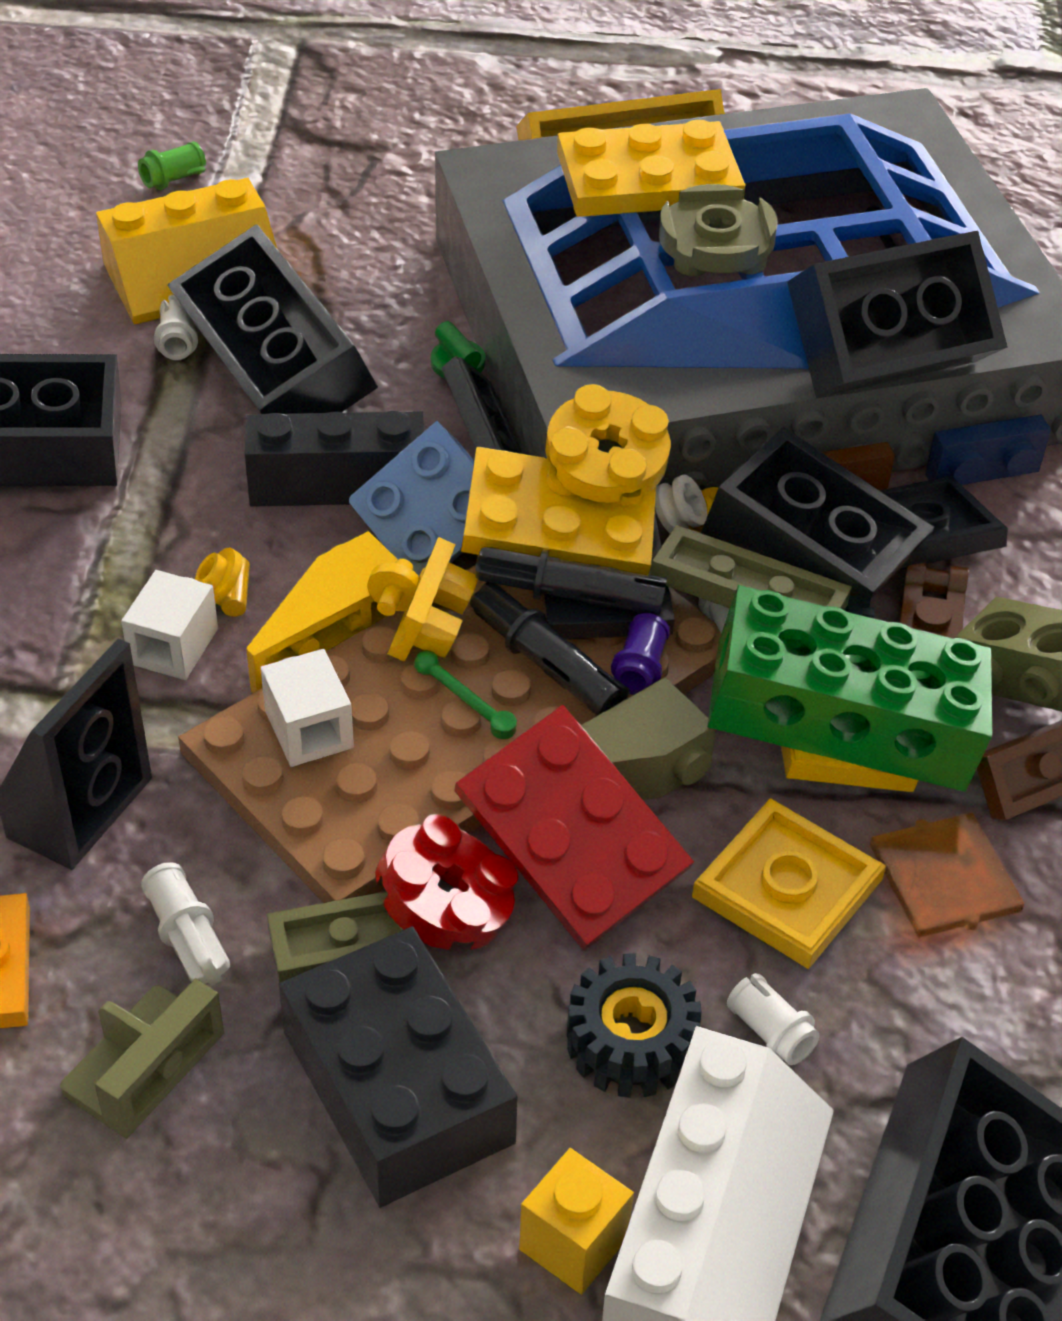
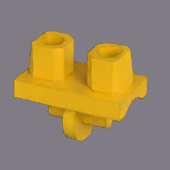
[367,537,478,662]

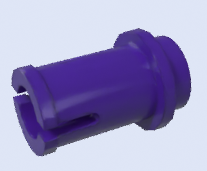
[610,613,670,695]

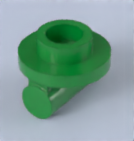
[430,321,486,379]

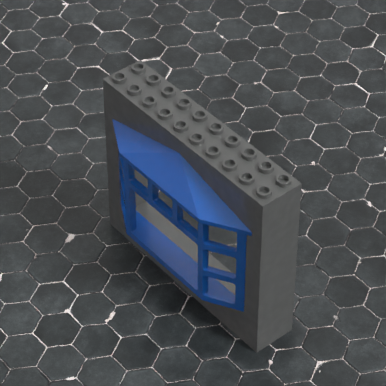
[435,88,1062,511]

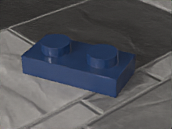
[925,414,1051,485]

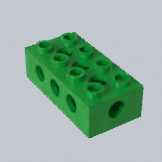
[707,585,992,792]

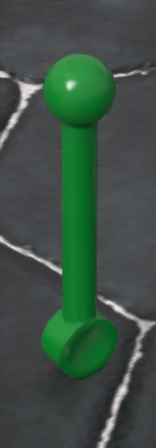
[414,650,517,739]

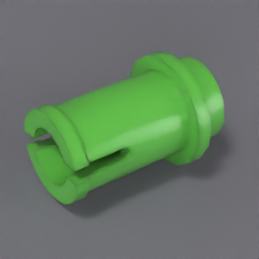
[138,141,206,190]

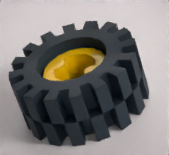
[566,953,702,1098]

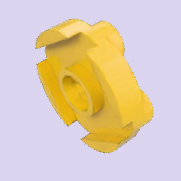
[545,384,671,503]

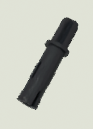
[475,547,667,617]
[470,582,629,716]

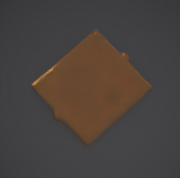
[870,812,1025,938]

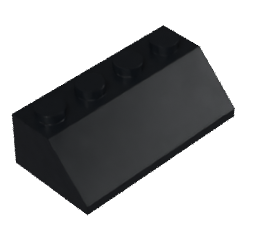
[167,224,378,414]

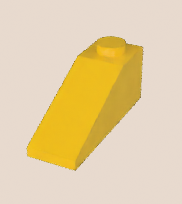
[246,531,398,693]

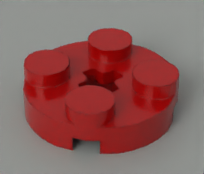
[375,815,518,950]

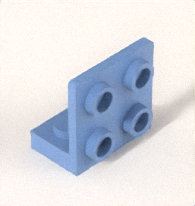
[349,421,474,576]

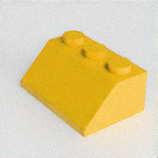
[96,178,277,325]

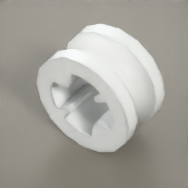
[655,475,707,533]

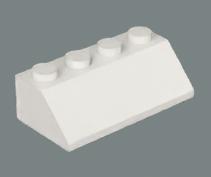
[602,1026,834,1321]

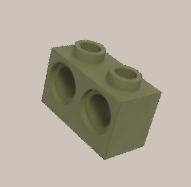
[955,596,1062,712]

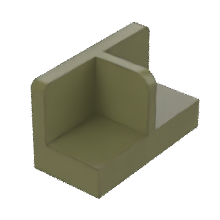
[60,978,224,1139]

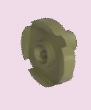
[659,184,777,276]

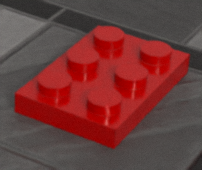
[454,705,694,951]

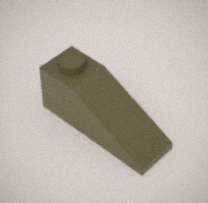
[581,677,716,800]

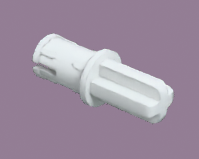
[141,862,230,987]

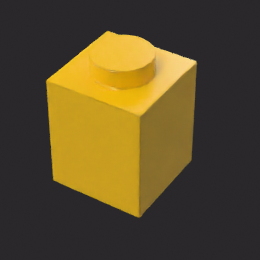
[519,1148,634,1295]

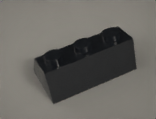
[244,411,424,507]

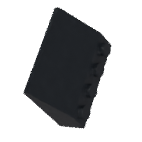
[820,1037,1062,1321]

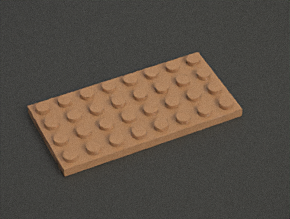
[178,565,721,903]

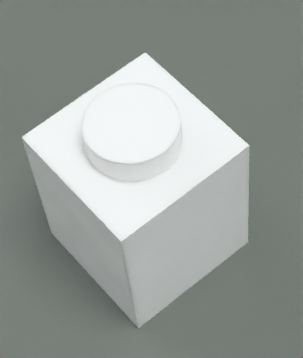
[121,570,218,680]
[261,649,354,767]

